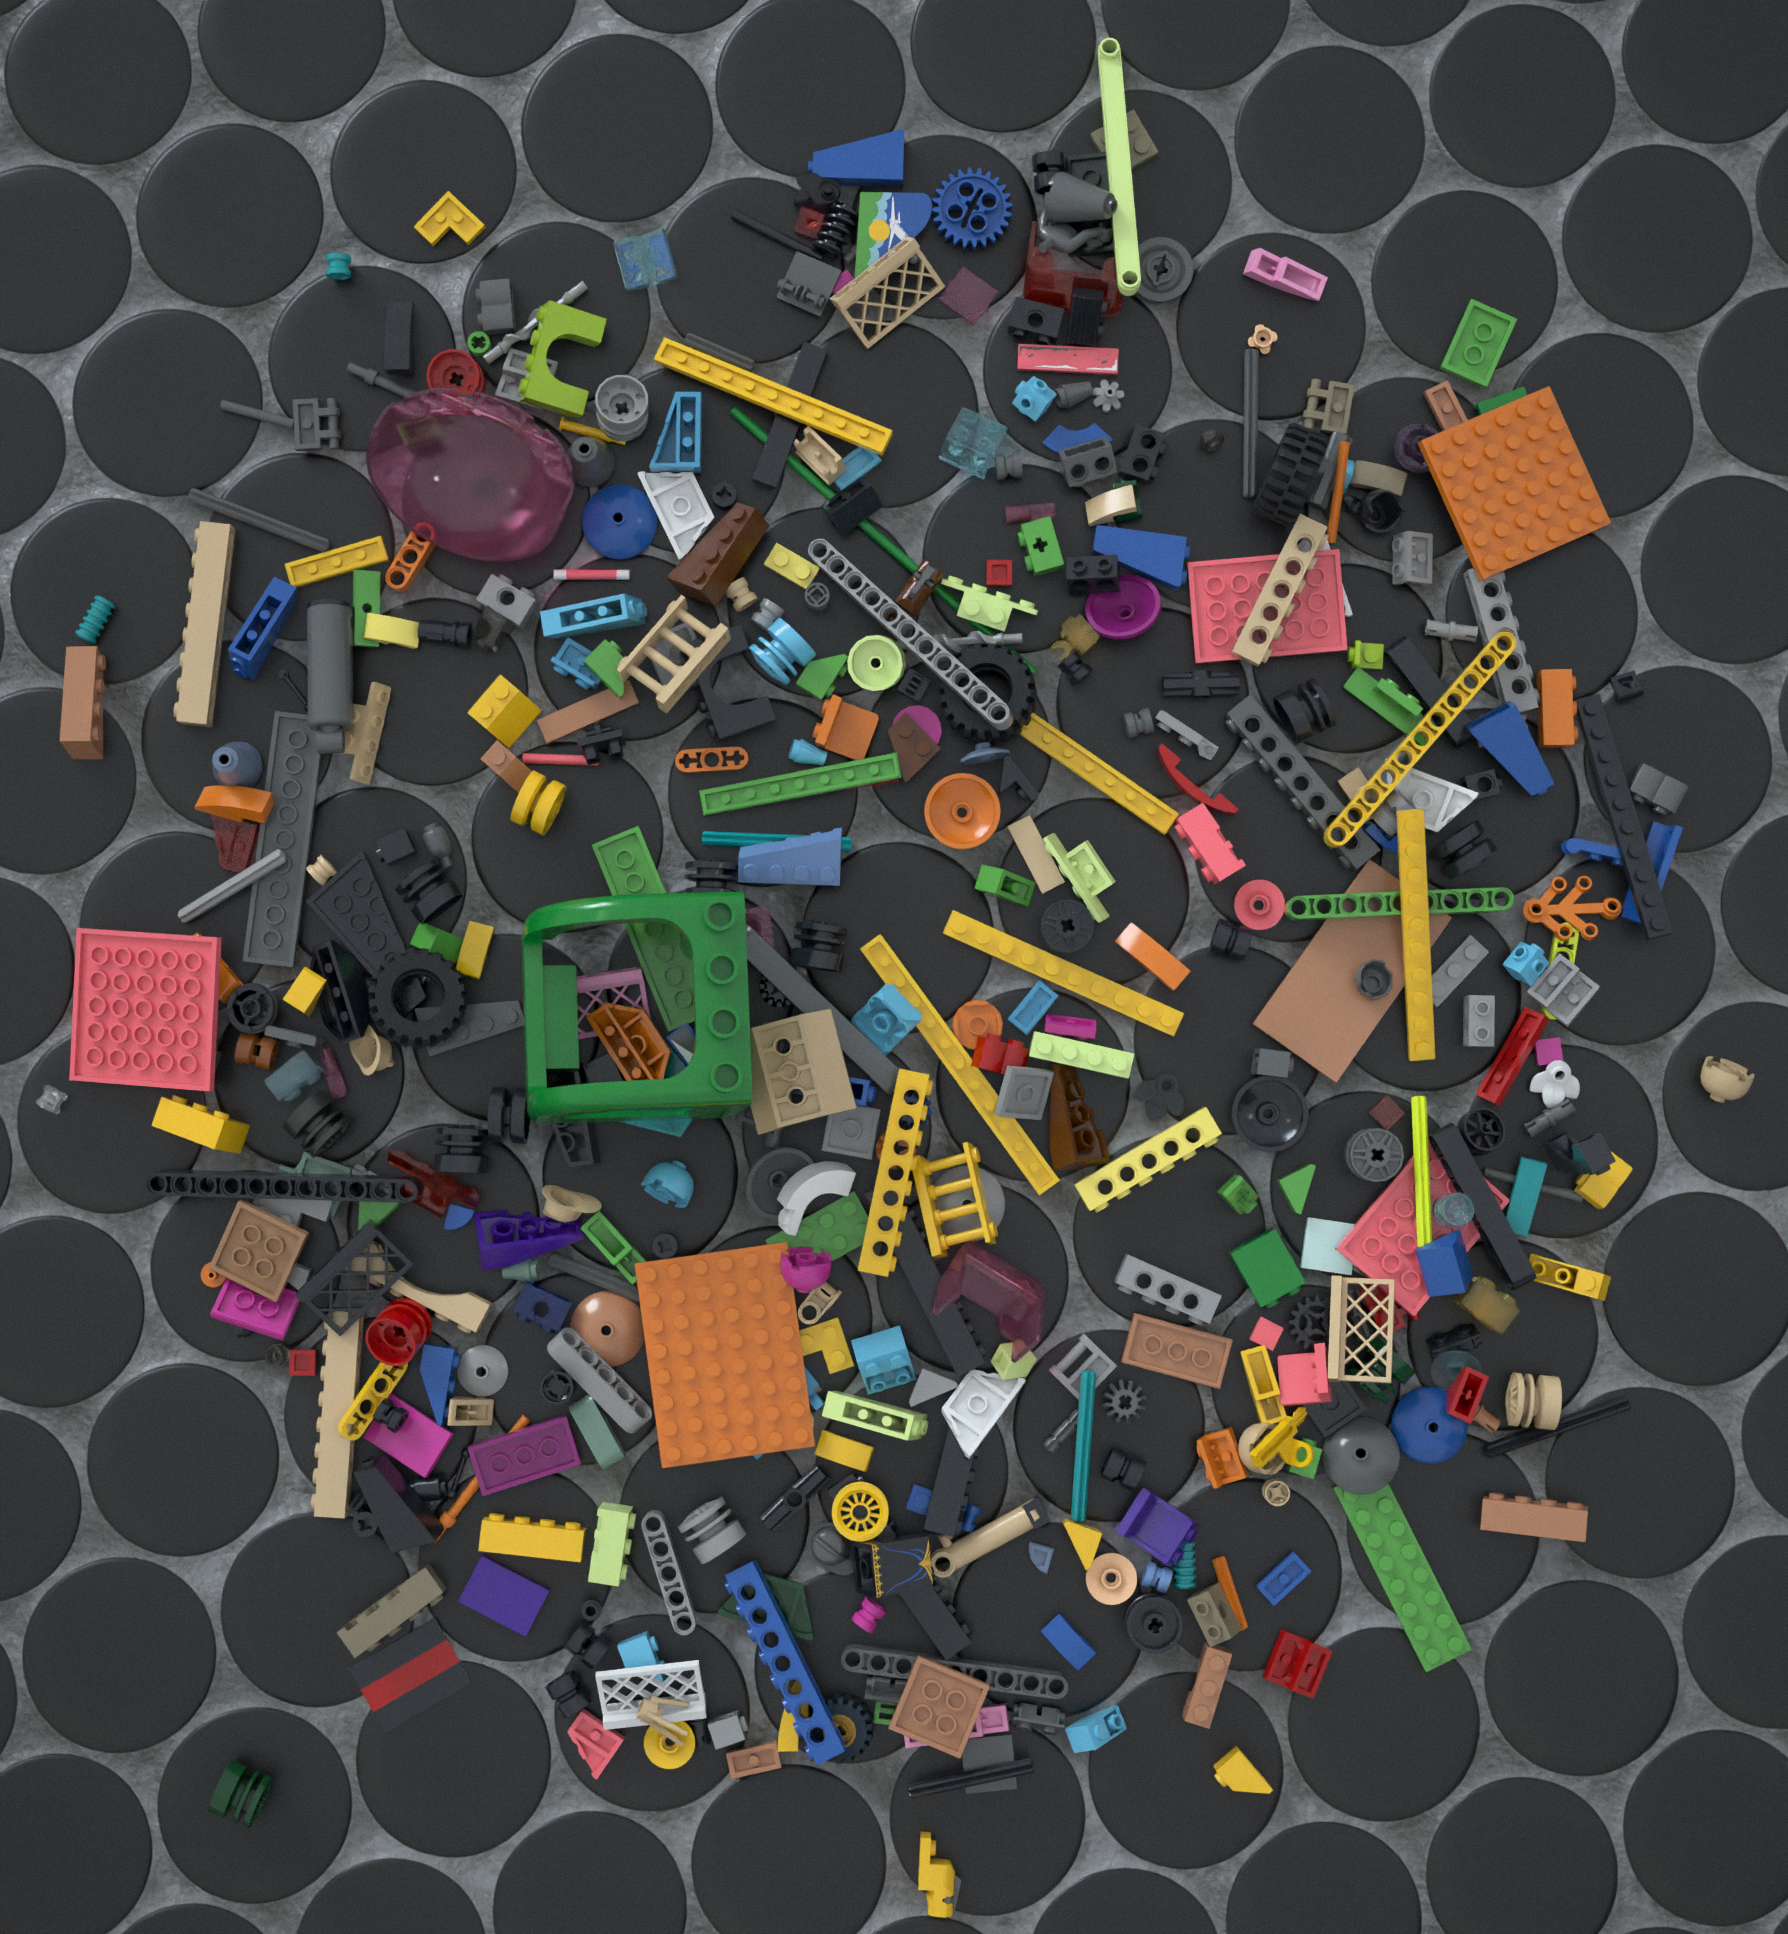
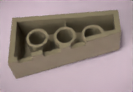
[337,1564,447,1658]

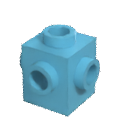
[1012,376,1057,422]
[1502,941,1549,986]

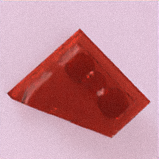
[210,814,260,873]

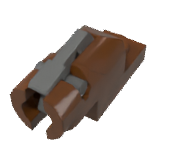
[879,560,944,633]

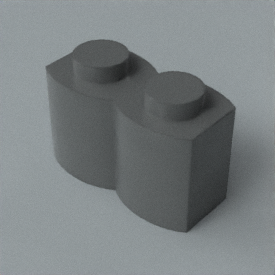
[476,278,516,335]
[1628,763,1688,817]

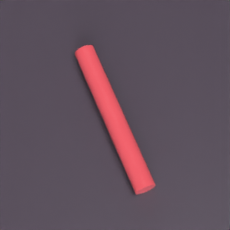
[523,753,599,766]

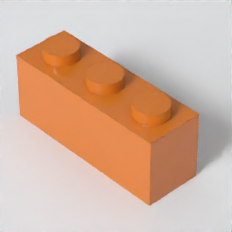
[1536,669,1578,748]

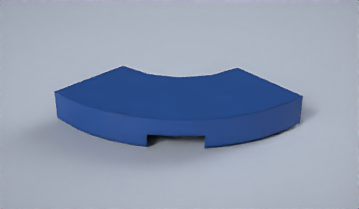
[1042,423,1113,455]

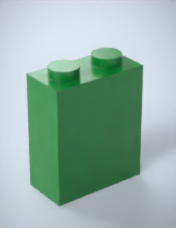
[1228,1228,1306,1309]

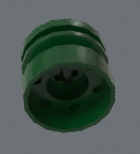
[1346,1337,1416,1405]
[208,1760,272,1828]

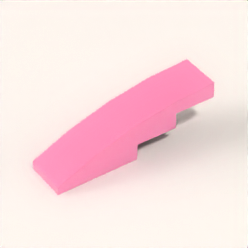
[904,1703,1010,1748]

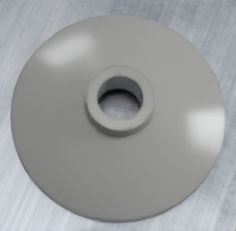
[457,1345,509,1396]

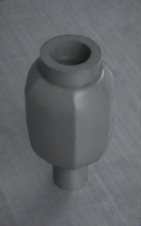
[423,822,453,869]

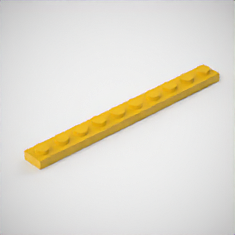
[654,337,893,456]
[1396,808,1435,1061]
[942,910,1184,1037]

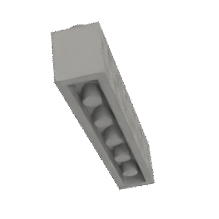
[1463,568,1540,714]

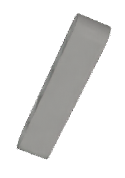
[547,1328,652,1433]
[641,1510,697,1635]

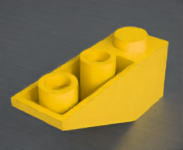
[1529,1254,1611,1301]

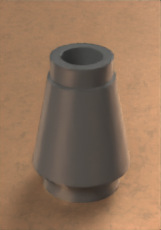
[1054,381,1093,409]

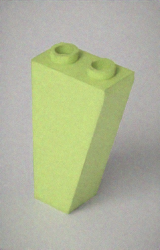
[822,1391,929,1441]

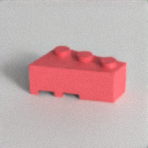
[1174,803,1246,885]

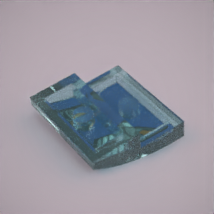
[613,228,678,291]

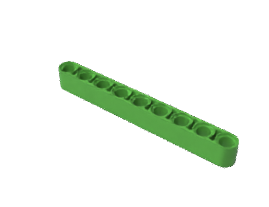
[1284,887,1514,921]

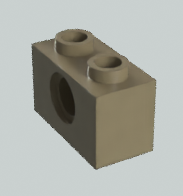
[1187,1582,1242,1647]

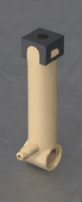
[930,1495,1050,1578]

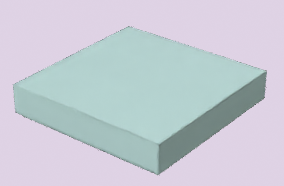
[1300,1217,1355,1275]

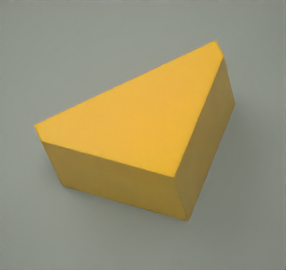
[283,967,327,1017]
[1062,1518,1102,1570]

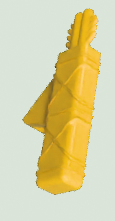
[1250,1407,1314,1468]

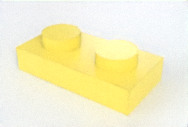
[764,543,820,590]

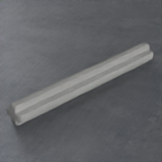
[178,849,286,923]

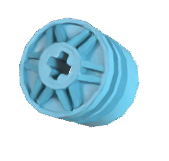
[749,618,816,686]

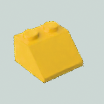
[467,674,542,749]

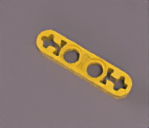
[337,1362,408,1441]

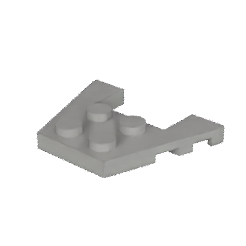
[252,1198,335,1290]

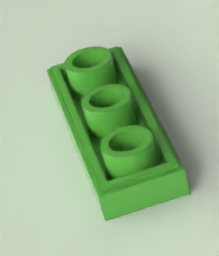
[352,570,380,648]

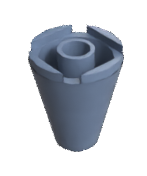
[212,741,263,788]

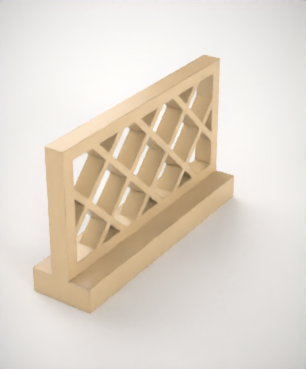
[830,236,945,349]
[1328,1276,1395,1383]

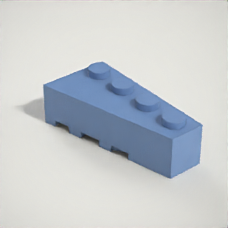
[738,827,842,886]

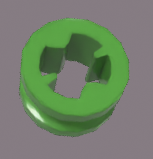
[467,331,491,357]

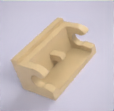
[794,426,847,486]

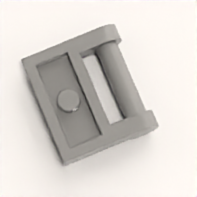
[1049,1333,1117,1400]

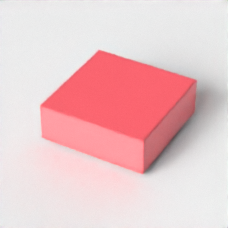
[1249,1316,1284,1351]

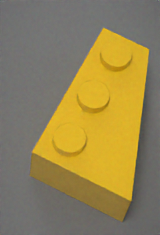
[151,1095,250,1154]

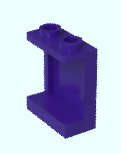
[1115,1488,1199,1567]

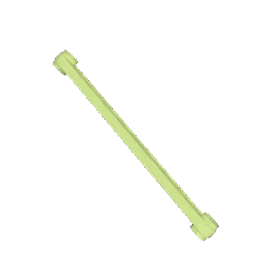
[1097,38,1141,296]

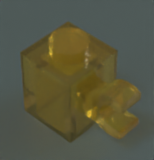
[1051,614,1100,661]

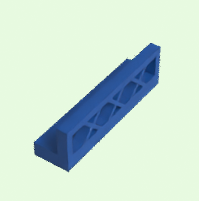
[1619,821,1683,924]

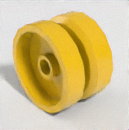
[510,770,567,836]

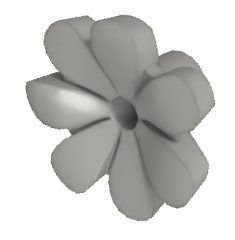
[1093,380,1124,413]

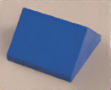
[1415,1230,1473,1297]

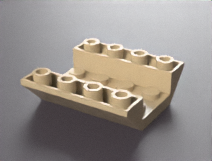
[750,1009,857,1135]

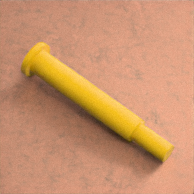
[559,416,627,445]

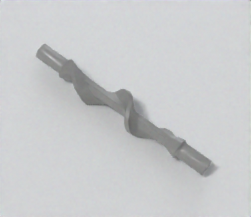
[483,281,588,364]
[896,631,1023,652]

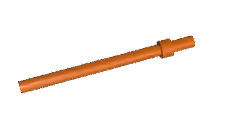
[434,1415,531,1543]

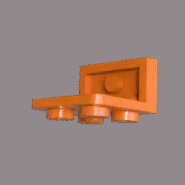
[812,695,879,760]

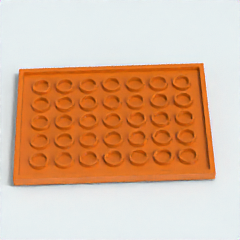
[635,1242,815,1468]

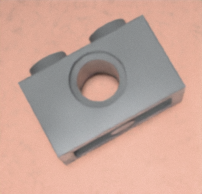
[476,574,538,629]

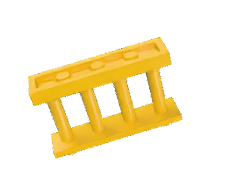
[913,1142,998,1259]

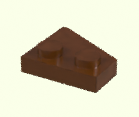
[888,713,941,783]

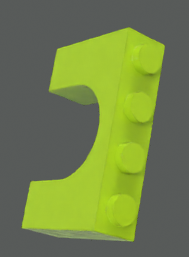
[518,300,607,419]

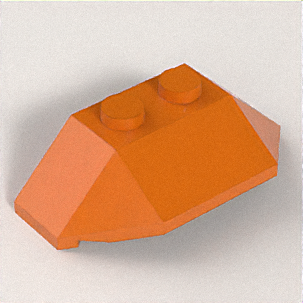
[586,1003,672,1081]

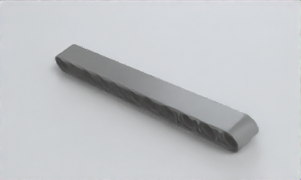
[808,539,1013,730]

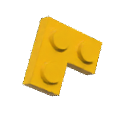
[414,191,486,246]
[799,1317,854,1374]

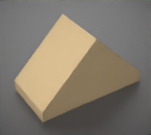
[447,1396,494,1426]

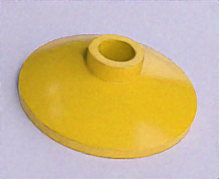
[644,1721,695,1769]

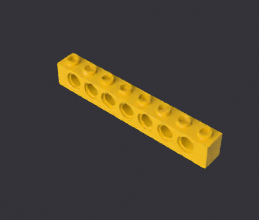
[858,1068,933,1277]

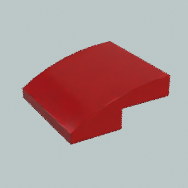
[1262,1629,1333,1699]

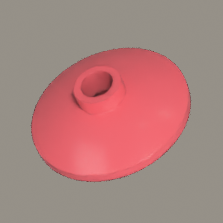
[1234,879,1285,930]

